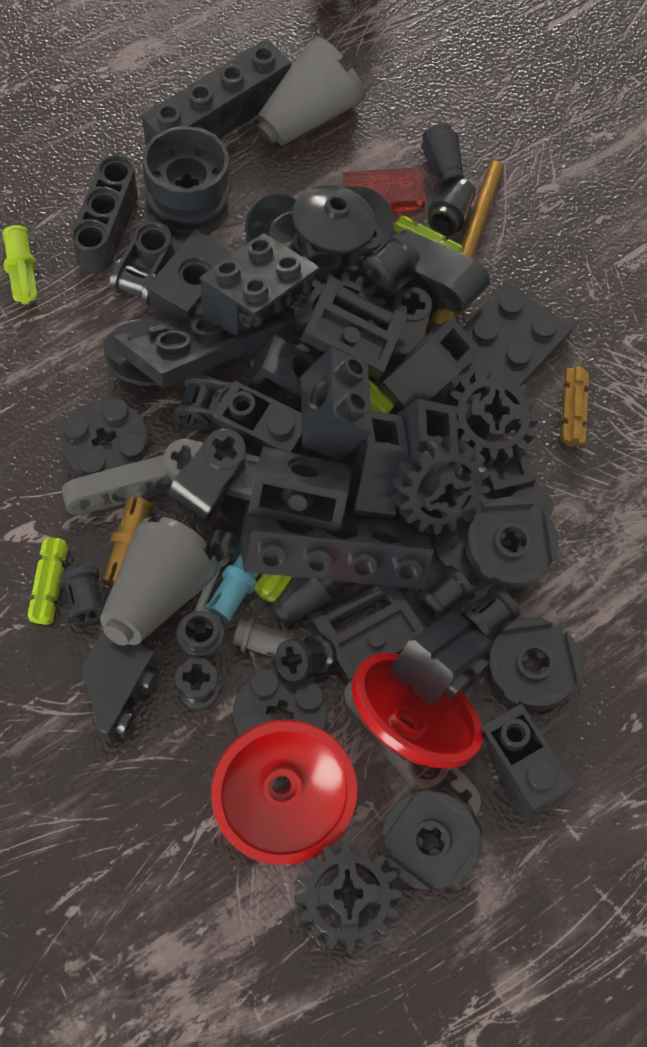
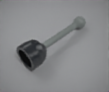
[194,529,240,612]

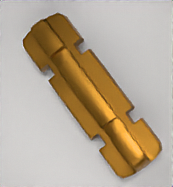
[560,366,589,447]

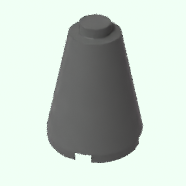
[257,37,366,146]
[100,517,218,645]

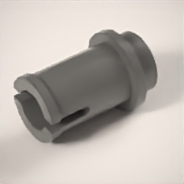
[233,617,293,657]

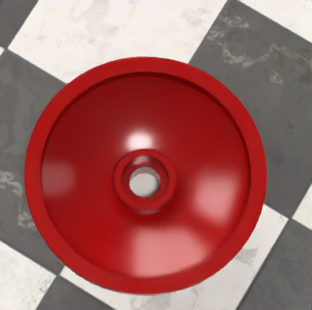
[351,653,483,768]
[211,719,357,865]

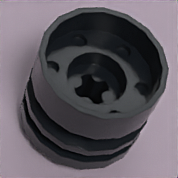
[142,126,230,238]

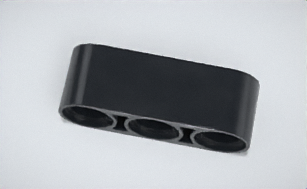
[71,155,138,273]
[385,229,490,314]

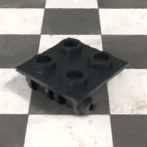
[199,233,320,328]

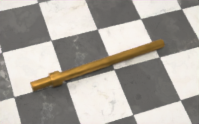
[428,161,504,332]

